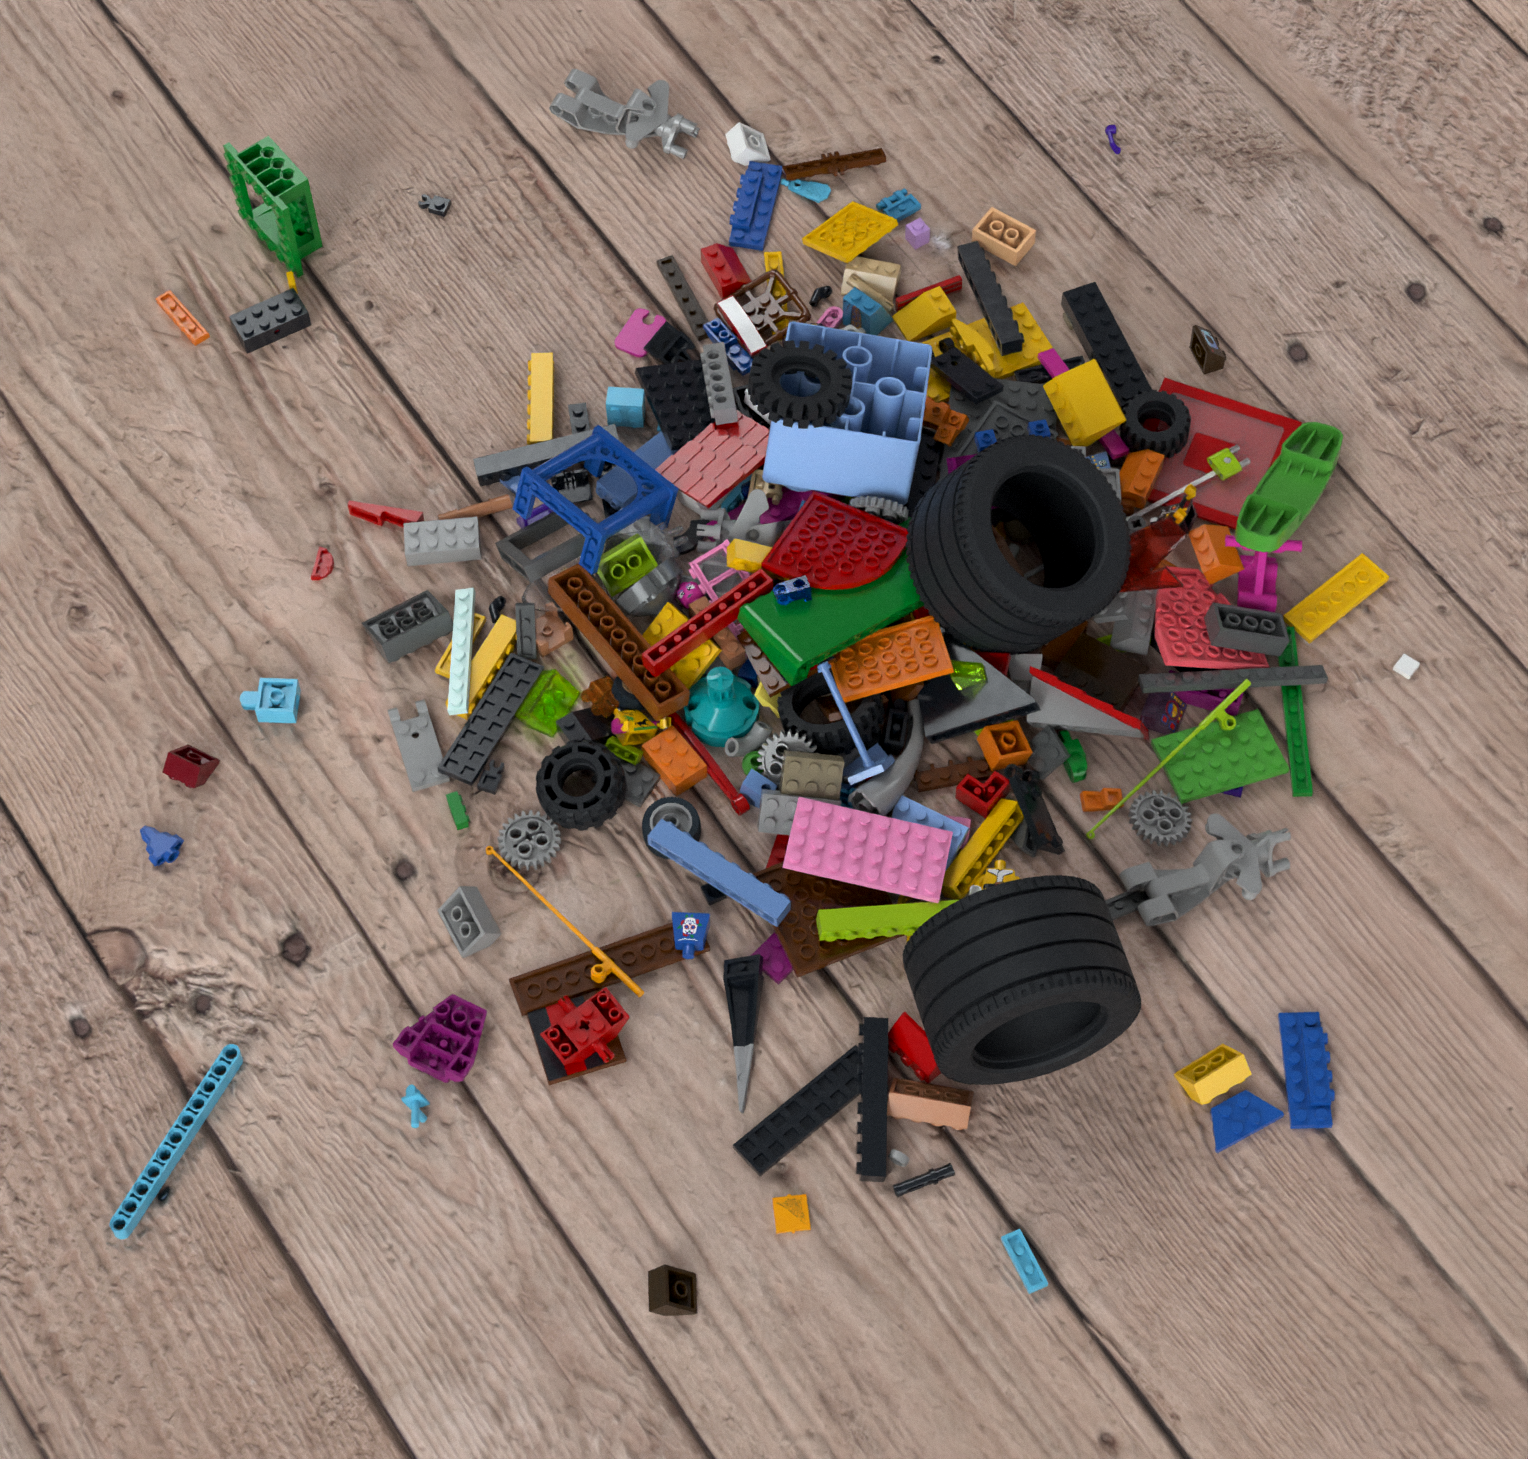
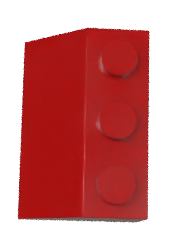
[701,243,754,299]
[888,1012,941,1084]

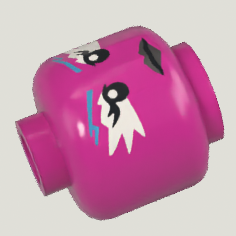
[676,581,705,609]

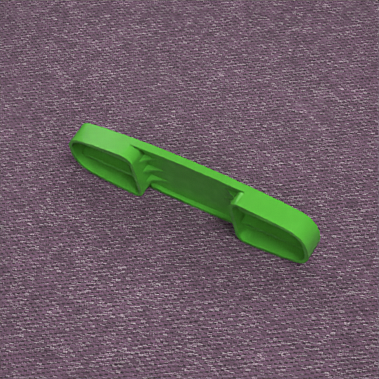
[1235,422,1343,552]

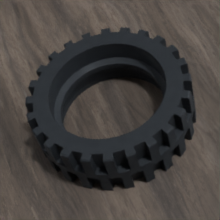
[777,668,885,756]

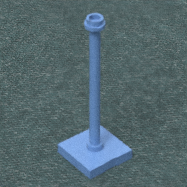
[817,661,895,785]

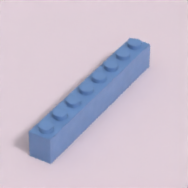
[648,819,791,927]

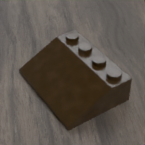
[1053,632,1149,713]

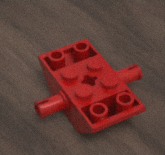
[540,987,630,1065]

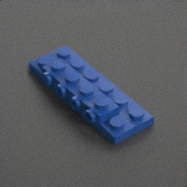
[729,161,783,251]
[1278,1012,1335,1129]

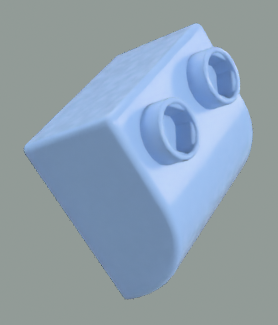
[762,321,932,505]

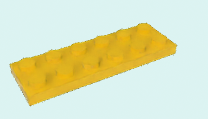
[1283,553,1390,644]

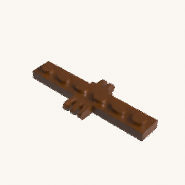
[782,148,886,181]

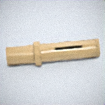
[846,274,895,314]

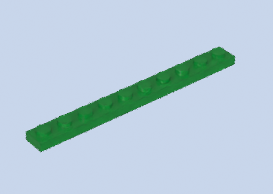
[1277,627,1313,797]

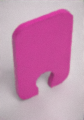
[614,308,666,358]

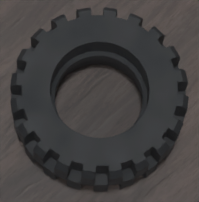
[1119,390,1191,458]

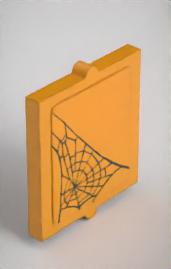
[772,1194,811,1234]

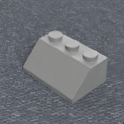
[437,886,502,958]

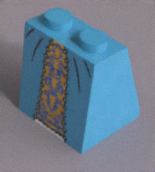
[843,287,893,336]

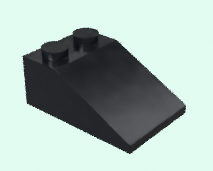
[556,704,617,745]

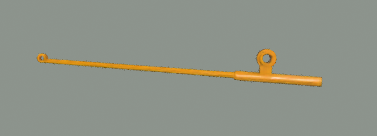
[486,846,644,997]

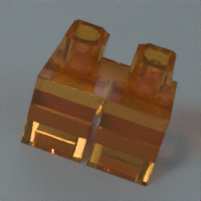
[580,675,619,718]

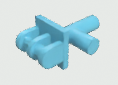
[401,1085,430,1128]

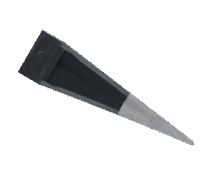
[723,954,764,1114]

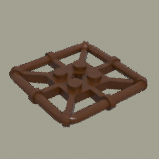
[713,269,811,355]

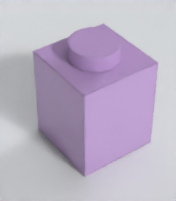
[905,218,930,250]

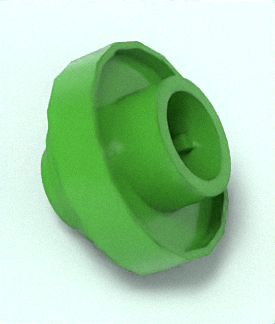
[742,751,765,777]

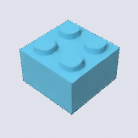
[606,387,646,428]

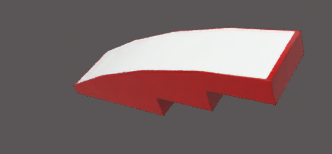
[717,295,767,357]

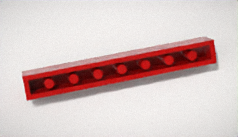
[642,568,774,678]

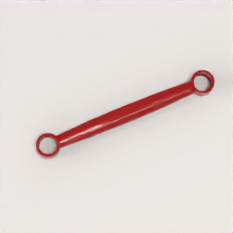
[666,712,750,816]

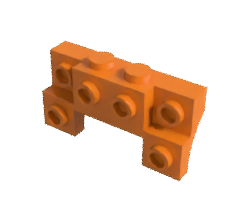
[923,396,969,447]

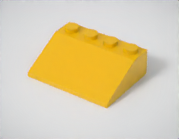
[1043,359,1127,447]

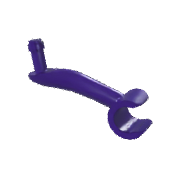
[1105,125,1121,154]

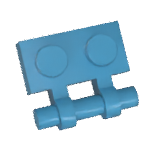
[876,188,921,222]

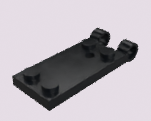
[930,337,1004,404]
[1004,764,1065,855]

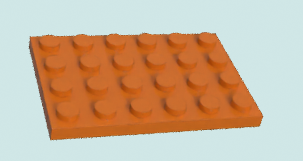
[830,616,954,702]

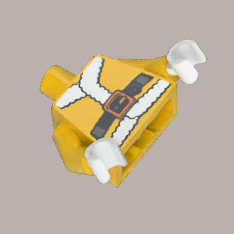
[968,860,1020,896]

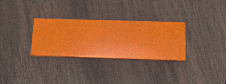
[155,290,210,346]

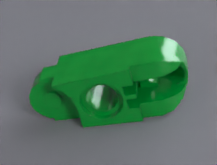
[1058,729,1088,783]

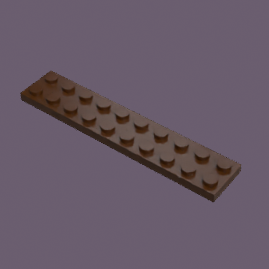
[509,923,710,1016]

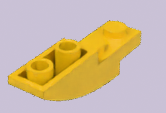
[949,319,995,378]

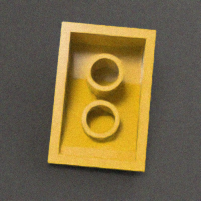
[892,286,956,342]

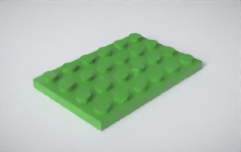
[1151,709,1289,804]

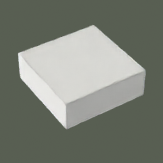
[1393,654,1420,679]

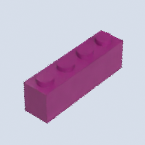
[1162,670,1244,716]

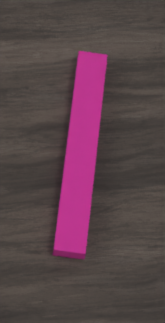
[1037,348,1129,460]

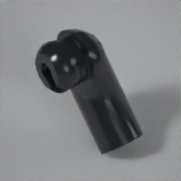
[809,286,832,307]
[489,596,506,623]

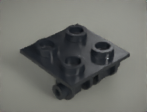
[550,468,593,504]

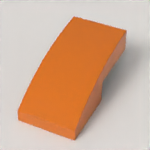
[1080,788,1124,812]

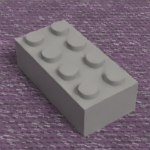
[403,517,481,566]
[757,789,841,835]

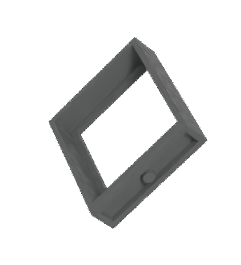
[495,505,608,583]

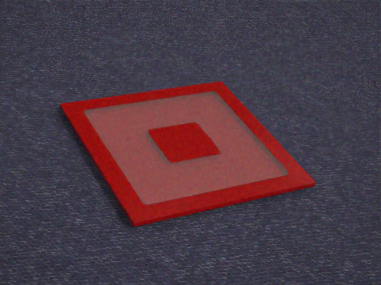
[1143,378,1302,530]

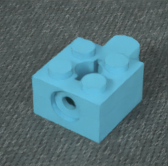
[240,678,301,723]

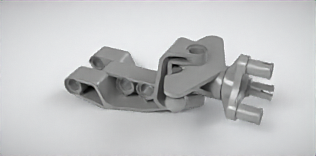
[549,69,700,160]
[697,489,792,576]
[1119,813,1291,926]

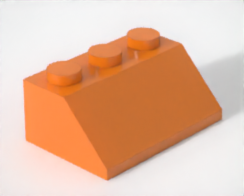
[1119,449,1165,509]
[1188,524,1244,585]

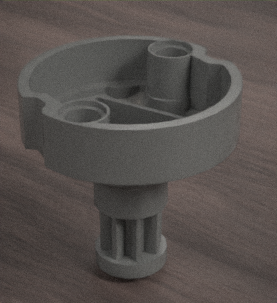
[615,557,689,619]

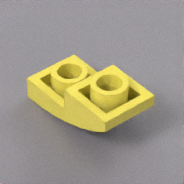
[755,681,781,718]

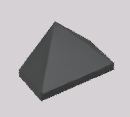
[1010,818,1037,858]

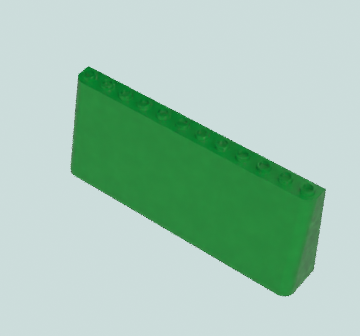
[737,517,924,686]

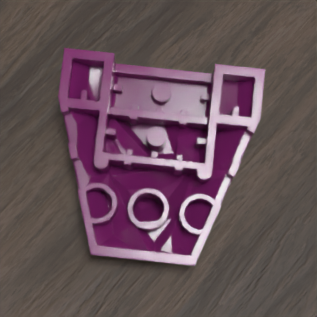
[393,994,487,1083]

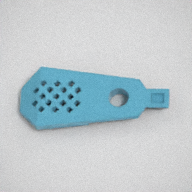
[780,178,831,203]

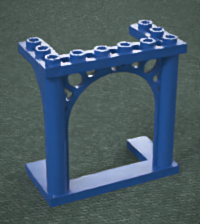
[513,425,679,575]

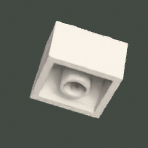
[725,122,771,166]

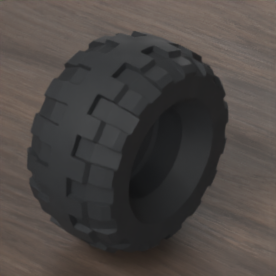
[535,739,627,831]

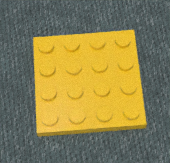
[802,201,898,263]
[642,602,722,690]

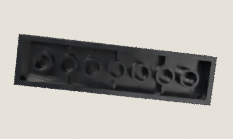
[1061,282,1152,410]

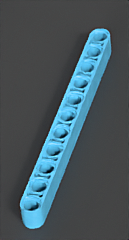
[110,1044,243,1240]

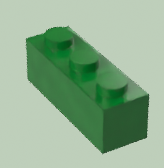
[446,791,470,830]

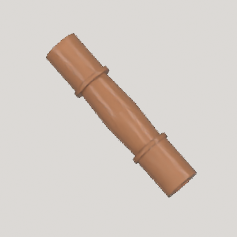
[438,494,512,520]

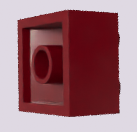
[162,744,220,788]

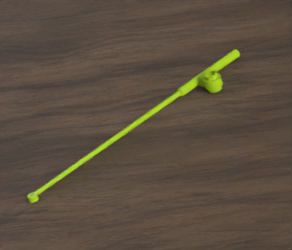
[1086,679,1251,839]

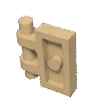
[748,470,784,505]

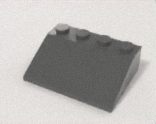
[362,590,453,663]

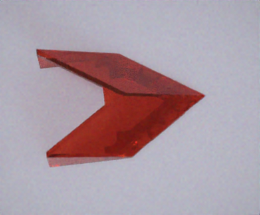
[1120,516,1187,592]

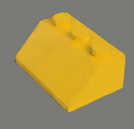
[1174,1044,1252,1105]

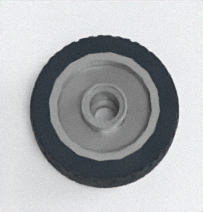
[642,797,701,860]

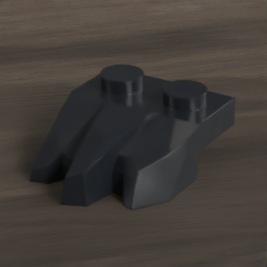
[643,321,696,364]

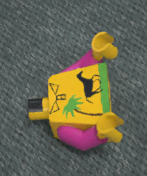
[611,706,671,746]

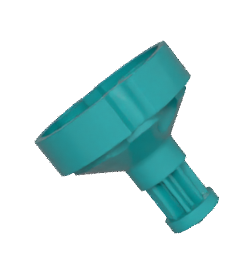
[684,666,759,748]

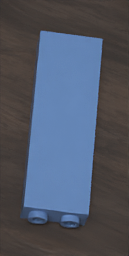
[596,431,680,511]

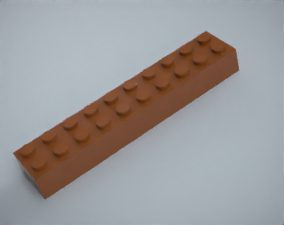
[547,563,690,722]

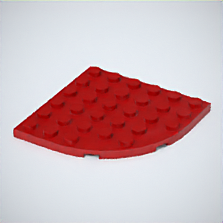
[761,491,908,590]

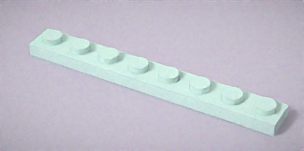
[447,588,476,715]

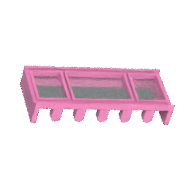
[688,539,750,659]

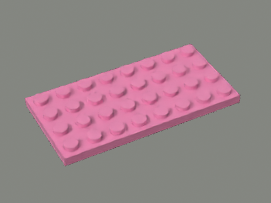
[782,797,953,903]

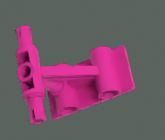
[1225,534,1302,613]

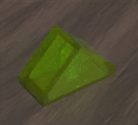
[950,660,987,690]

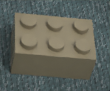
[779,750,844,800]

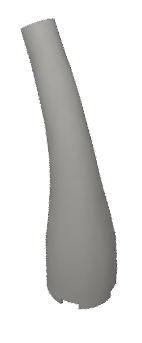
[848,700,925,816]

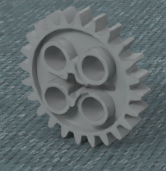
[849,496,909,524]
[757,729,820,791]
[1128,790,1192,847]
[497,810,561,871]

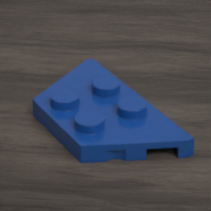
[1210,1090,1284,1153]

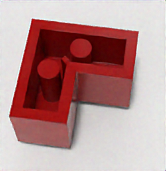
[955,771,1010,819]

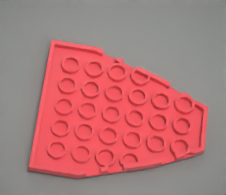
[1155,566,1270,670]

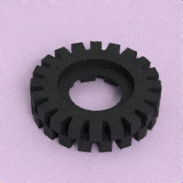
[748,340,853,429]

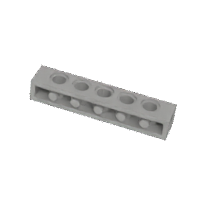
[700,342,738,425]

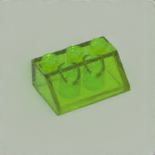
[515,669,580,738]

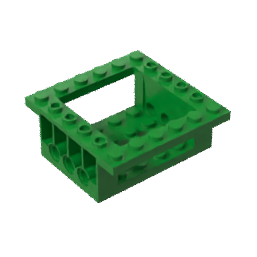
[223,135,323,278]

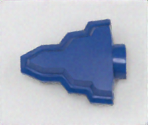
[140,825,184,866]

